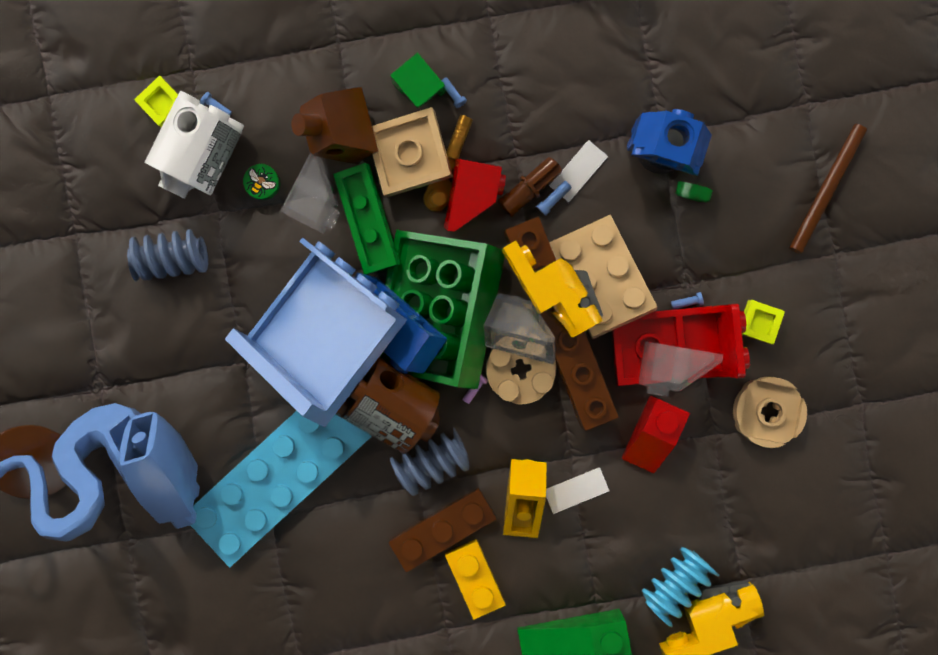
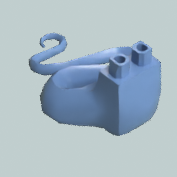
[0,403,200,542]

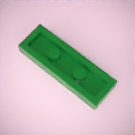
[333,163,400,275]

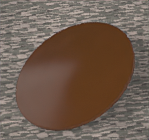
[0,425,66,499]

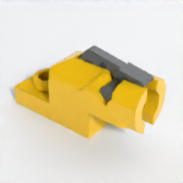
[502,241,603,338]
[659,581,764,655]

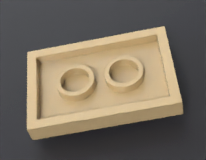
[549,214,657,340]

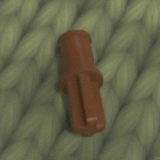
[497,157,562,217]

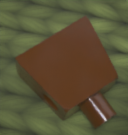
[291,87,379,164]

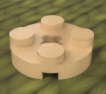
[486,334,556,404]
[733,377,807,448]

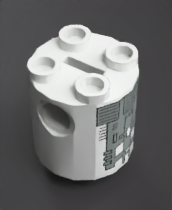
[144,91,244,199]

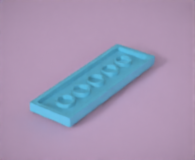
[190,411,372,568]

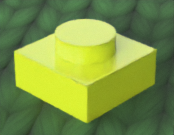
[134,76,178,127]
[742,300,785,345]

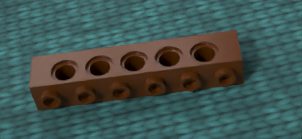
[504,216,619,431]

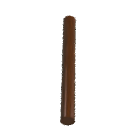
[789,124,867,254]

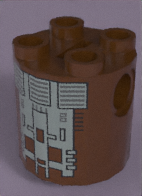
[336,356,440,454]

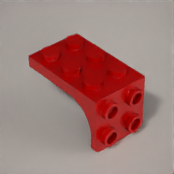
[611,304,750,386]

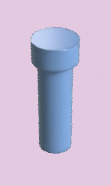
[536,181,572,216]

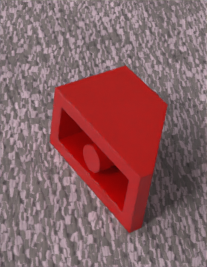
[444,159,506,232]
[621,396,690,474]

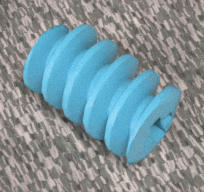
[641,547,720,627]

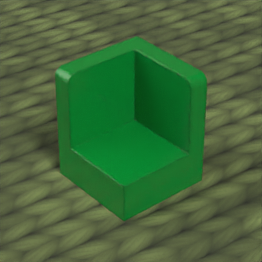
[390,52,446,108]

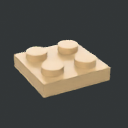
[372,107,453,197]

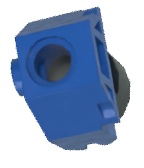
[627,109,712,176]

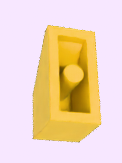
[503,459,547,538]

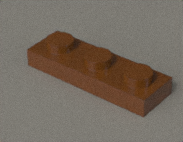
[388,487,497,572]

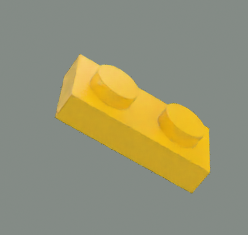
[445,539,506,620]

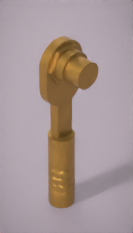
[423,115,473,211]

